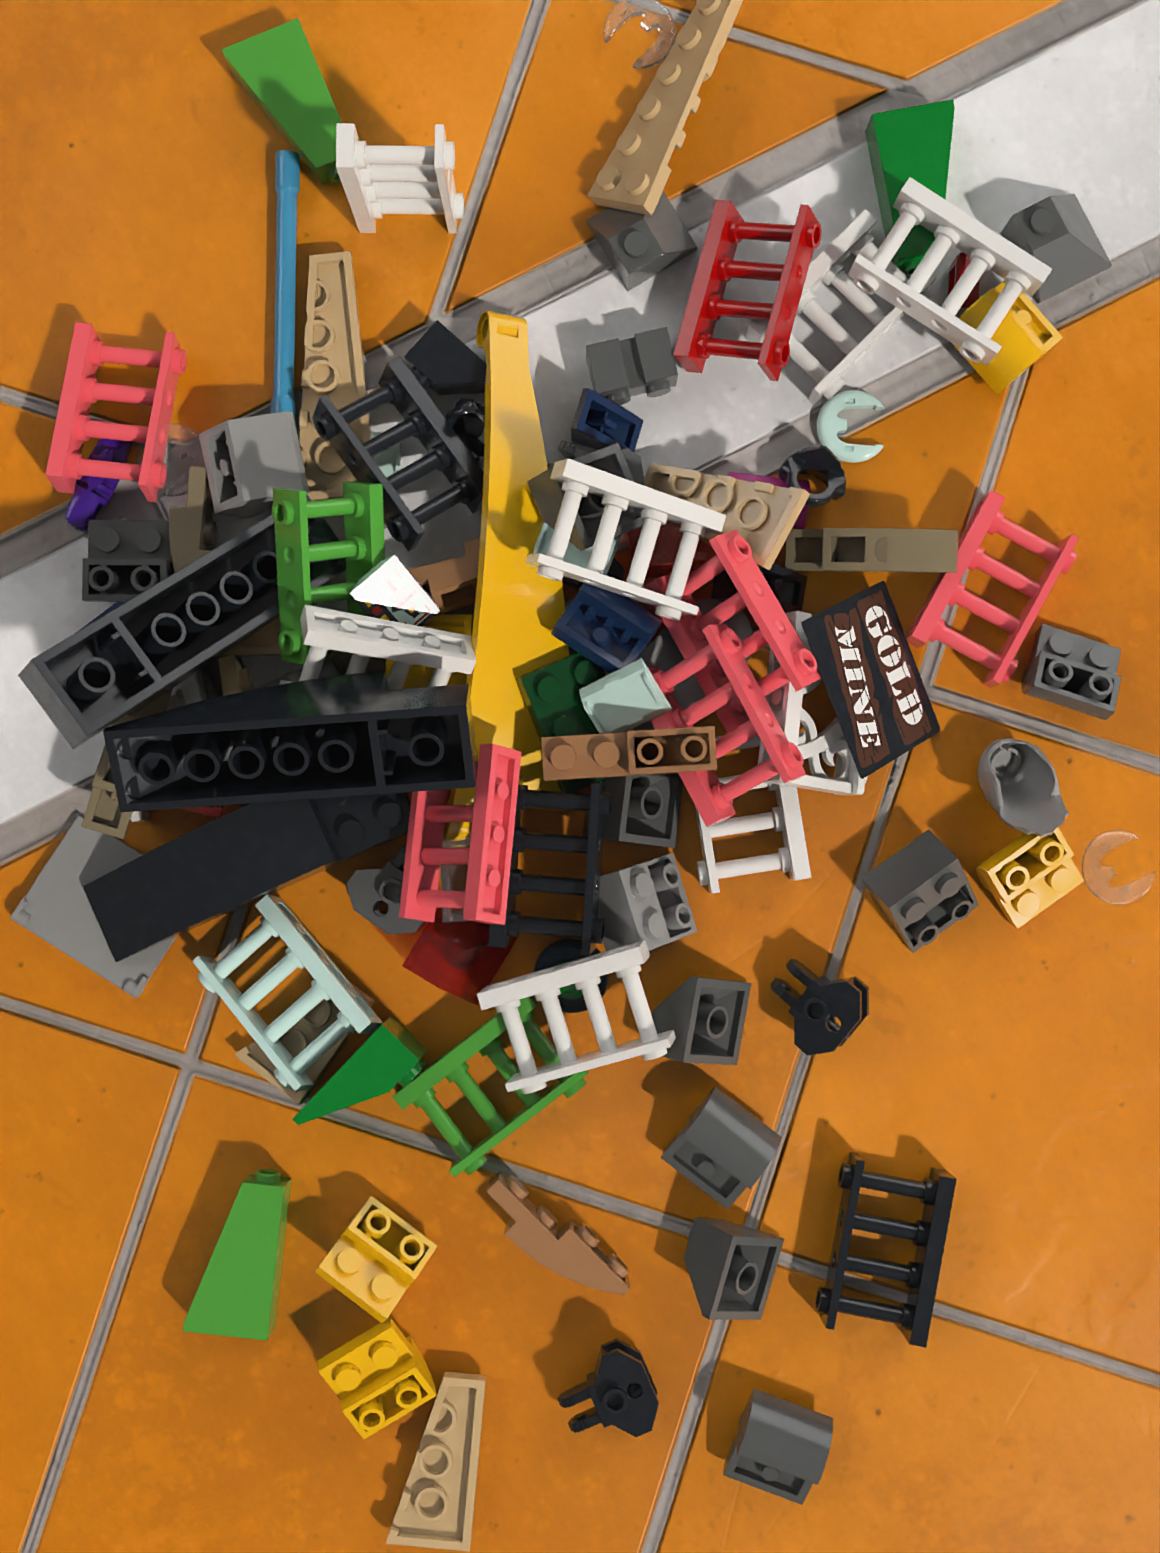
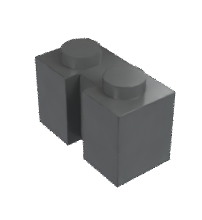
[586,327,678,405]

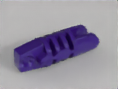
[65,439,133,531]

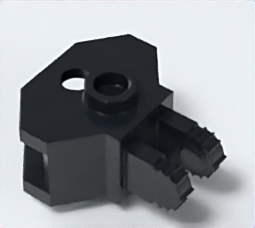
[770,958,869,1056]
[557,1338,659,1437]

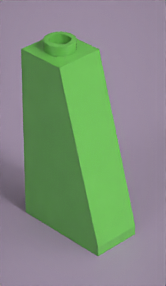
[222,18,342,184]
[183,1169,292,1340]

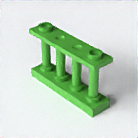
[272,481,385,665]
[392,996,588,1177]

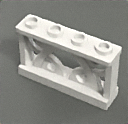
[758,611,868,796]

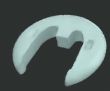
[817,390,885,463]

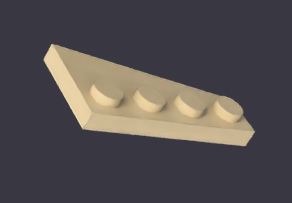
[644,463,810,571]

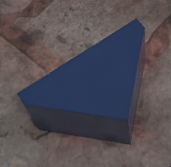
[571,388,644,452]

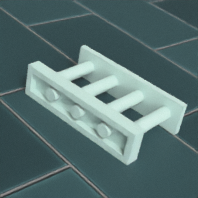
[192,894,383,1091]

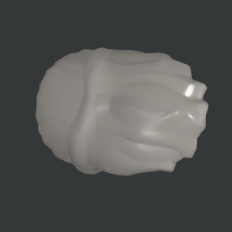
[977,738,1069,837]

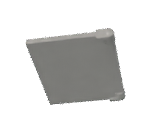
[10,815,177,999]

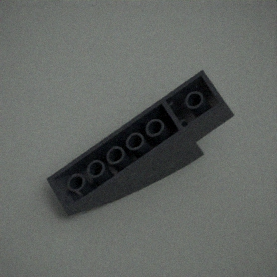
[18,494,346,749]
[103,670,478,812]
[83,792,411,962]

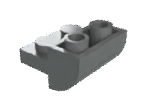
[82,520,174,602]
[1021,623,1121,720]
[661,1086,782,1209]
[723,1389,833,1505]

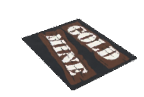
[801,581,940,779]

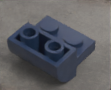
[551,583,663,674]

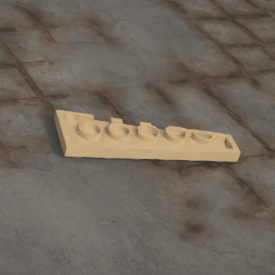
[587,0,743,216]
[299,251,374,500]

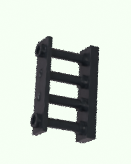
[312,356,484,552]
[489,774,612,955]
[815,1152,957,1348]

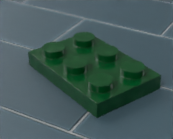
[515,652,606,793]

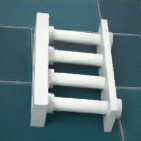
[336,123,464,234]
[848,177,1052,365]
[745,209,936,405]
[525,458,726,621]
[279,605,476,690]
[694,736,811,894]
[477,940,676,1094]

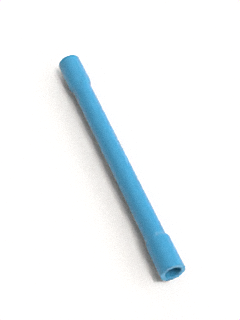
[271,150,300,421]

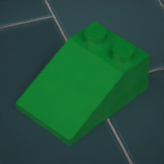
[292,1015,427,1125]

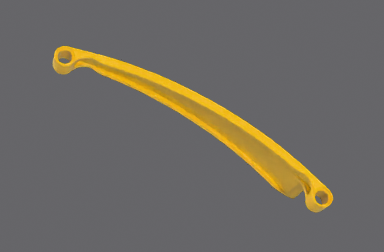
[443,310,569,844]

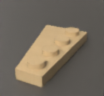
[385,1372,486,1552]

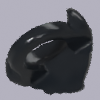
[445,398,485,462]
[778,445,846,506]

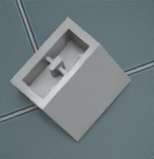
[199,411,309,518]
[598,853,698,951]

